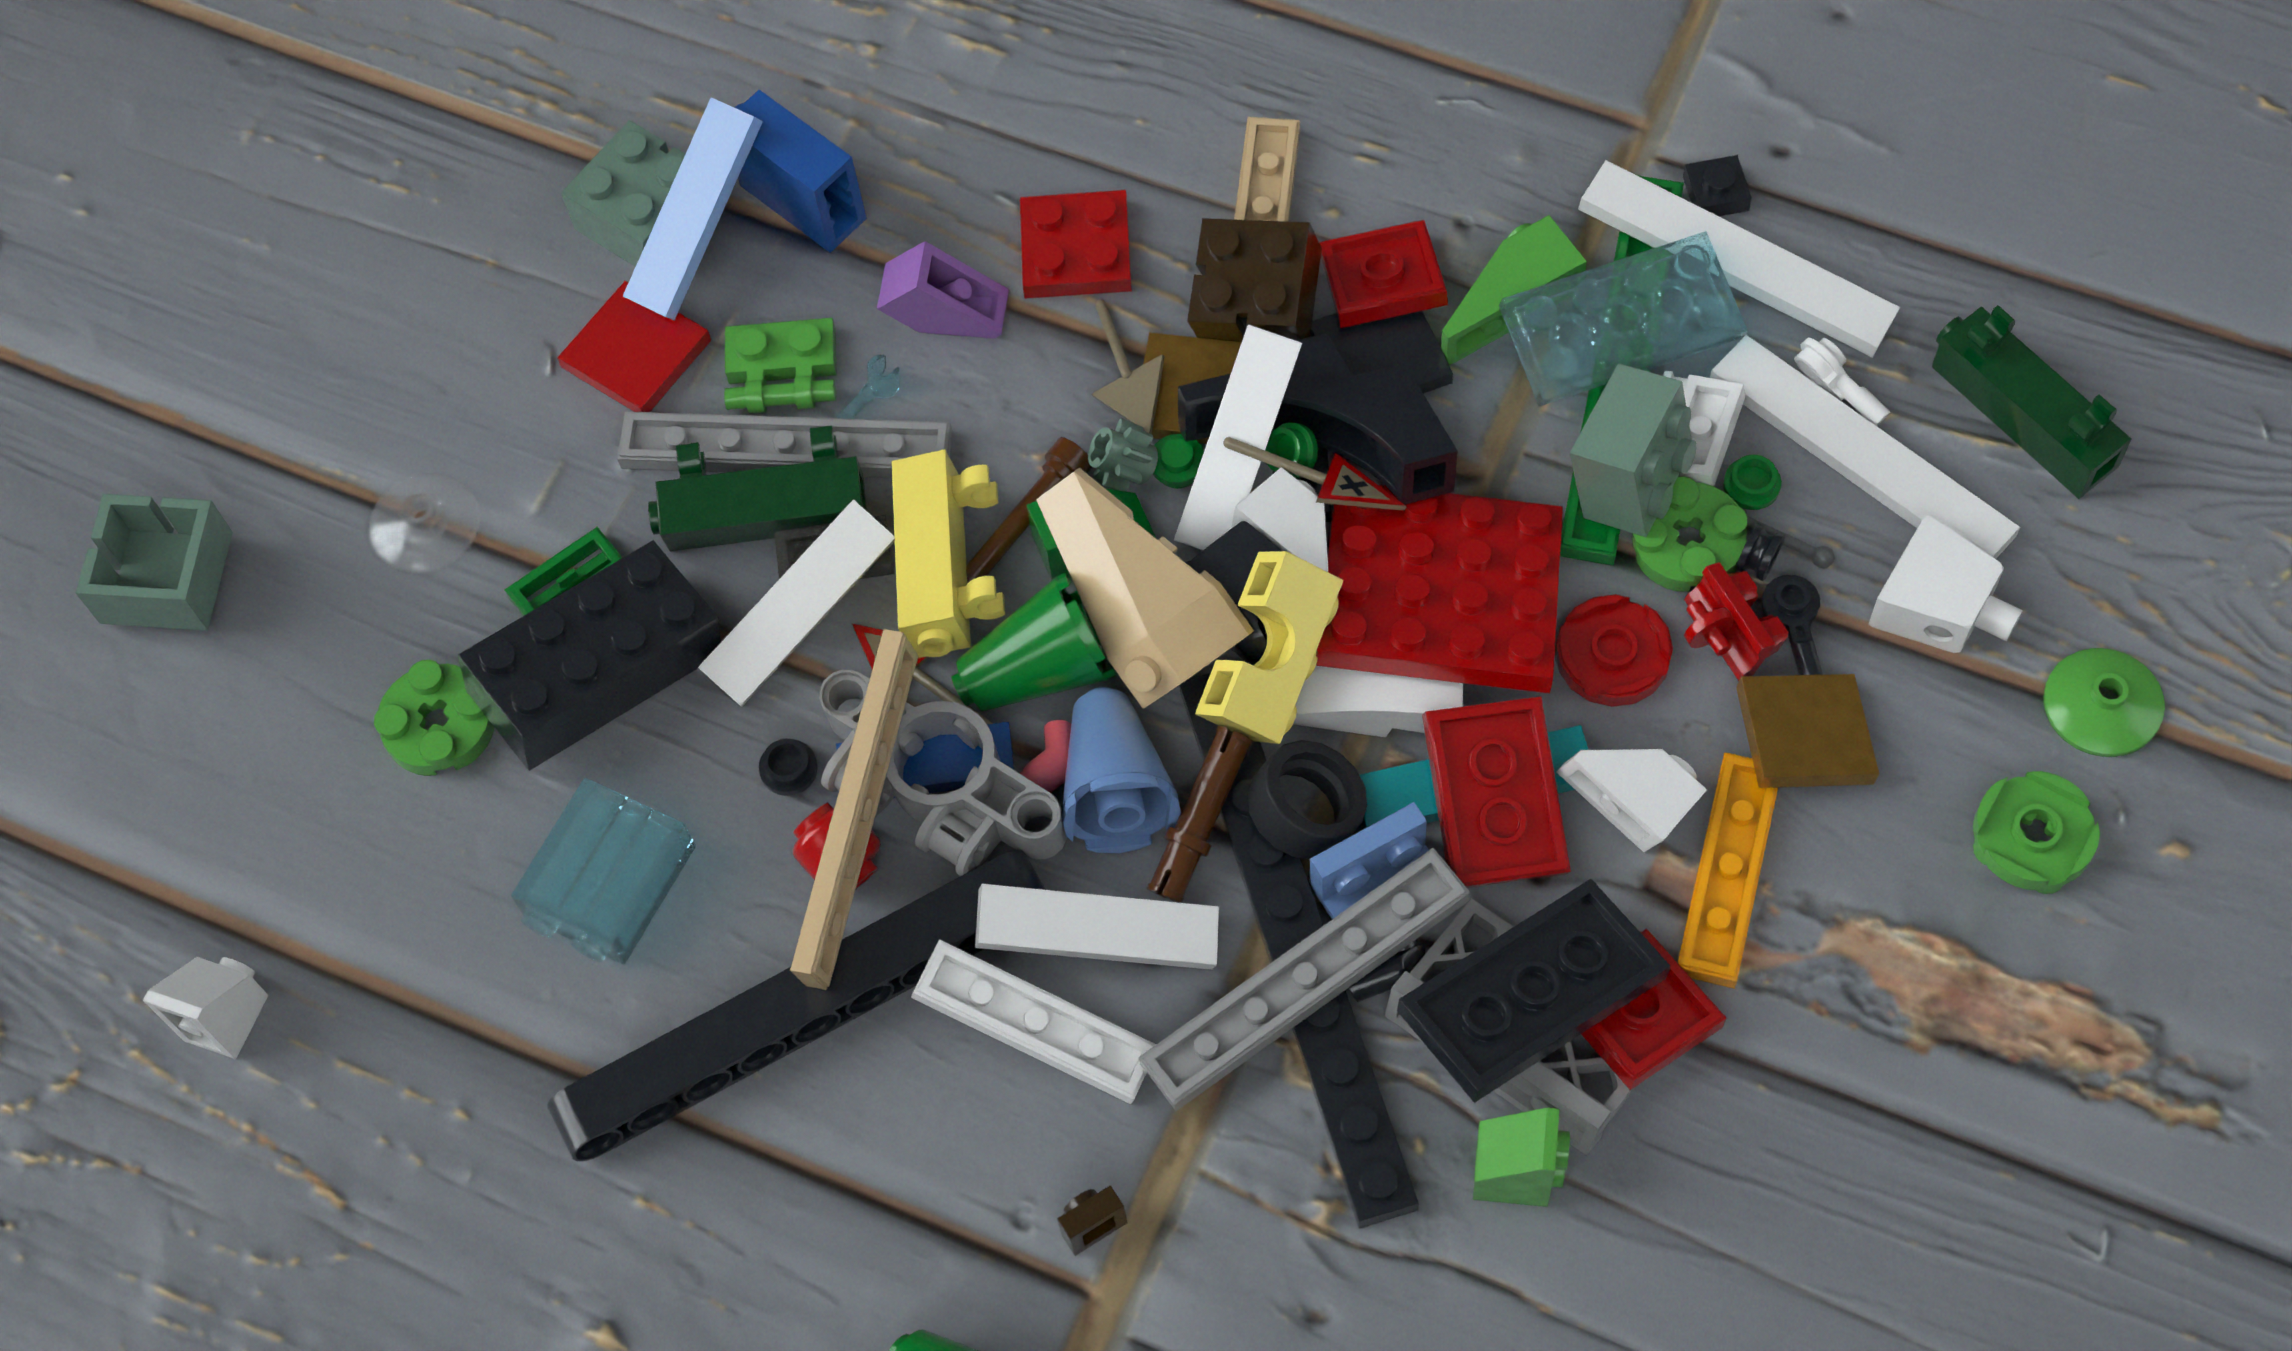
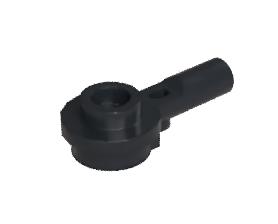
[1762,575,1823,675]

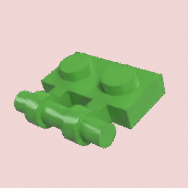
[724,318,837,413]

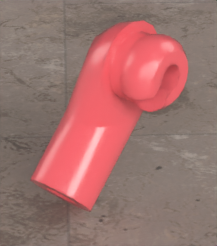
[1020,720,1071,793]

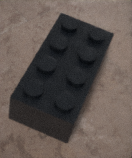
[458,540,721,771]

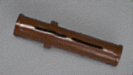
[1146,726,1253,903]

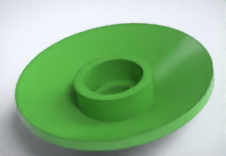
[2043,648,2165,757]

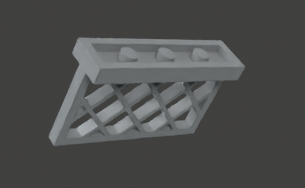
[1385,898,1637,1156]

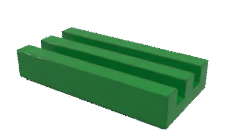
[504,527,622,616]

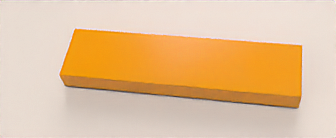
[1677,752,1778,989]

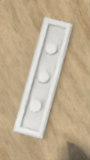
[1174,324,1302,550]
[698,499,895,707]
[975,884,1219,970]
[911,939,1156,1104]

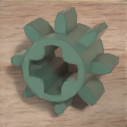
[1088,419,1158,491]

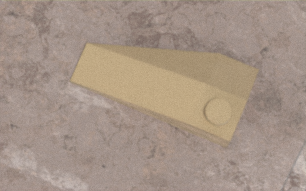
[1036,468,1254,709]

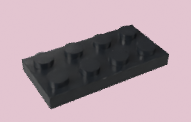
[1397,879,1671,1103]

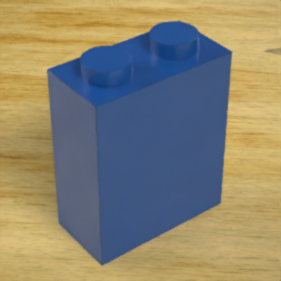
[734,90,867,253]

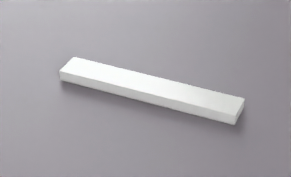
[1578,160,1900,358]
[1710,335,2020,559]

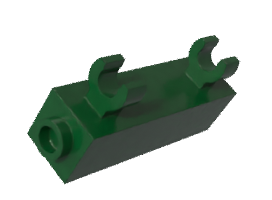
[1932,305,2132,499]
[648,425,867,552]

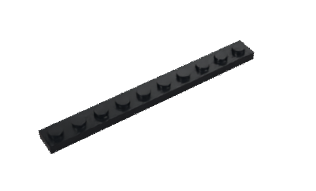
[1179,673,1419,1228]

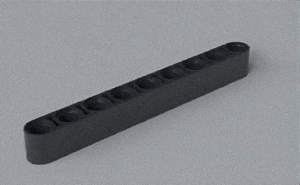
[547,850,1046,1162]

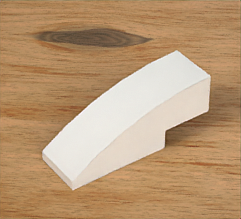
[1293,666,1463,738]

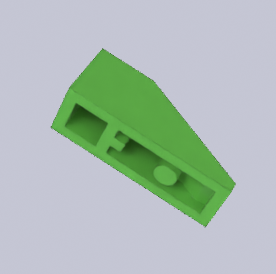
[1441,215,1587,366]

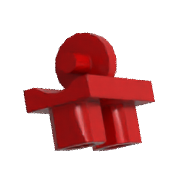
[1684,562,1788,681]

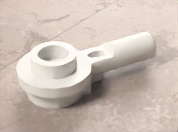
[1794,337,1891,426]

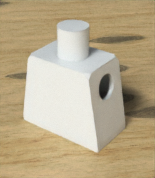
[1868,514,2023,653]

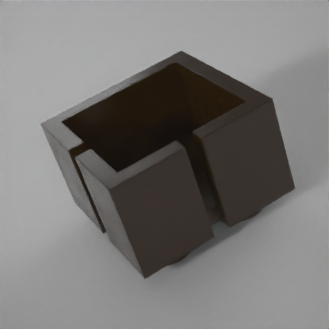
[1187,218,1322,342]

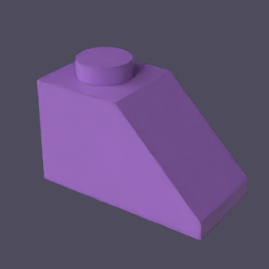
[877,241,1009,338]

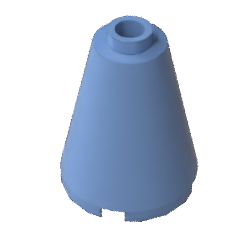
[1062,687,1181,854]

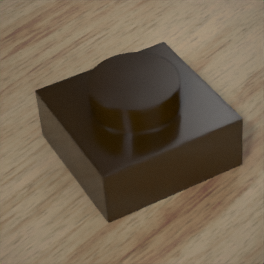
[1057,1185,1128,1256]

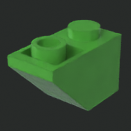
[1472,1108,1570,1207]

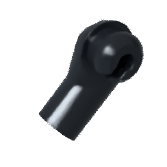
[1350,938,1425,1002]

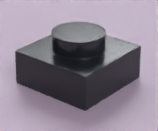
[1683,155,1752,216]

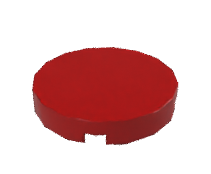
[1555,594,1673,707]

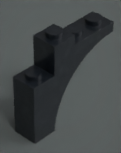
[1178,333,1458,505]

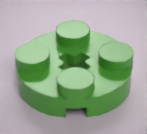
[1632,477,1747,592]
[374,659,494,776]
[1973,771,2100,894]

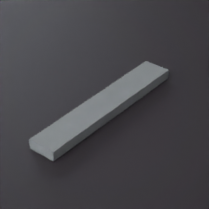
[617,412,952,478]
[1138,848,1471,1111]

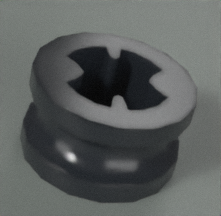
[1736,523,1785,581]

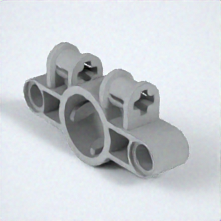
[819,670,1067,876]

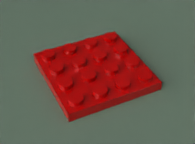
[1316,485,1563,694]

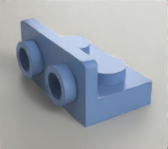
[1310,802,1429,919]

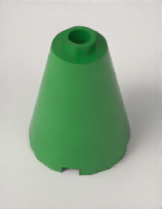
[951,572,1118,712]

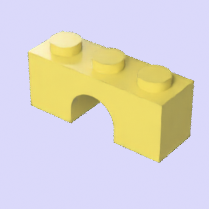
[1195,551,1344,744]

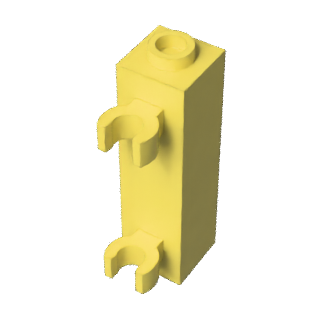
[892,449,1005,658]

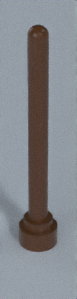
[966,437,1093,583]

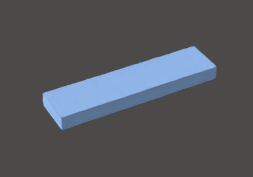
[623,97,763,320]

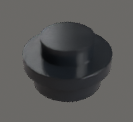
[759,738,818,796]

